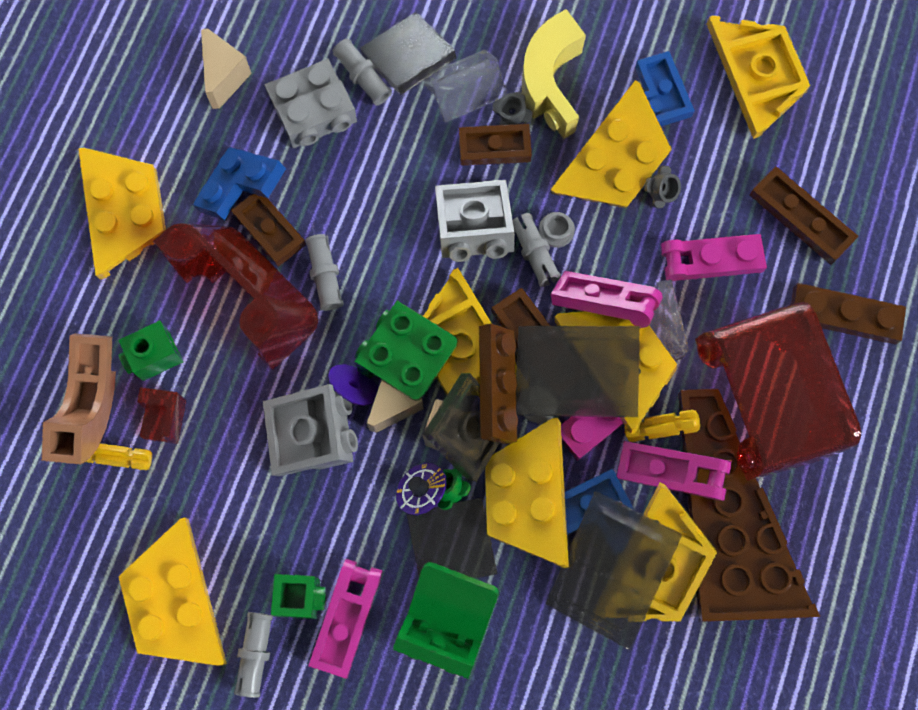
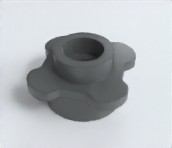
[493,92,533,125]
[644,165,681,208]

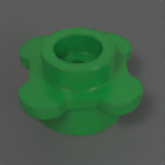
[438,468,471,510]

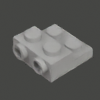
[264,59,357,149]
[435,180,515,262]
[263,384,358,476]

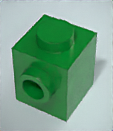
[118,320,184,381]
[271,574,326,619]

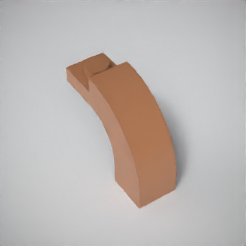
[42,333,116,464]

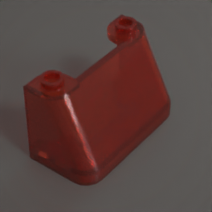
[153,223,319,371]
[695,302,861,481]

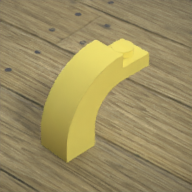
[522,9,586,139]

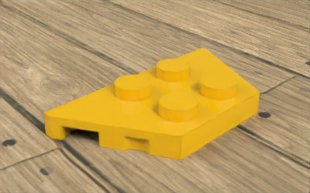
[706,16,810,139]
[550,80,672,208]
[78,148,167,280]
[423,268,530,397]
[555,311,677,435]
[485,418,569,568]
[592,483,717,621]
[118,518,227,666]

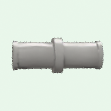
[333,38,392,106]
[513,213,561,287]
[305,234,344,311]
[234,612,273,698]

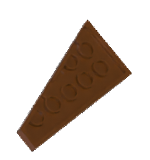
[678,389,821,622]

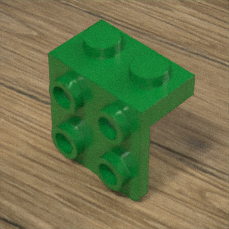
[355,300,457,401]
[393,562,499,679]

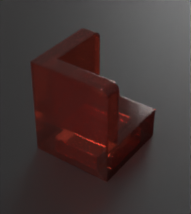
[137,387,187,444]

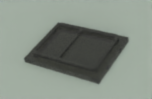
[516,326,641,417]
[546,491,683,650]

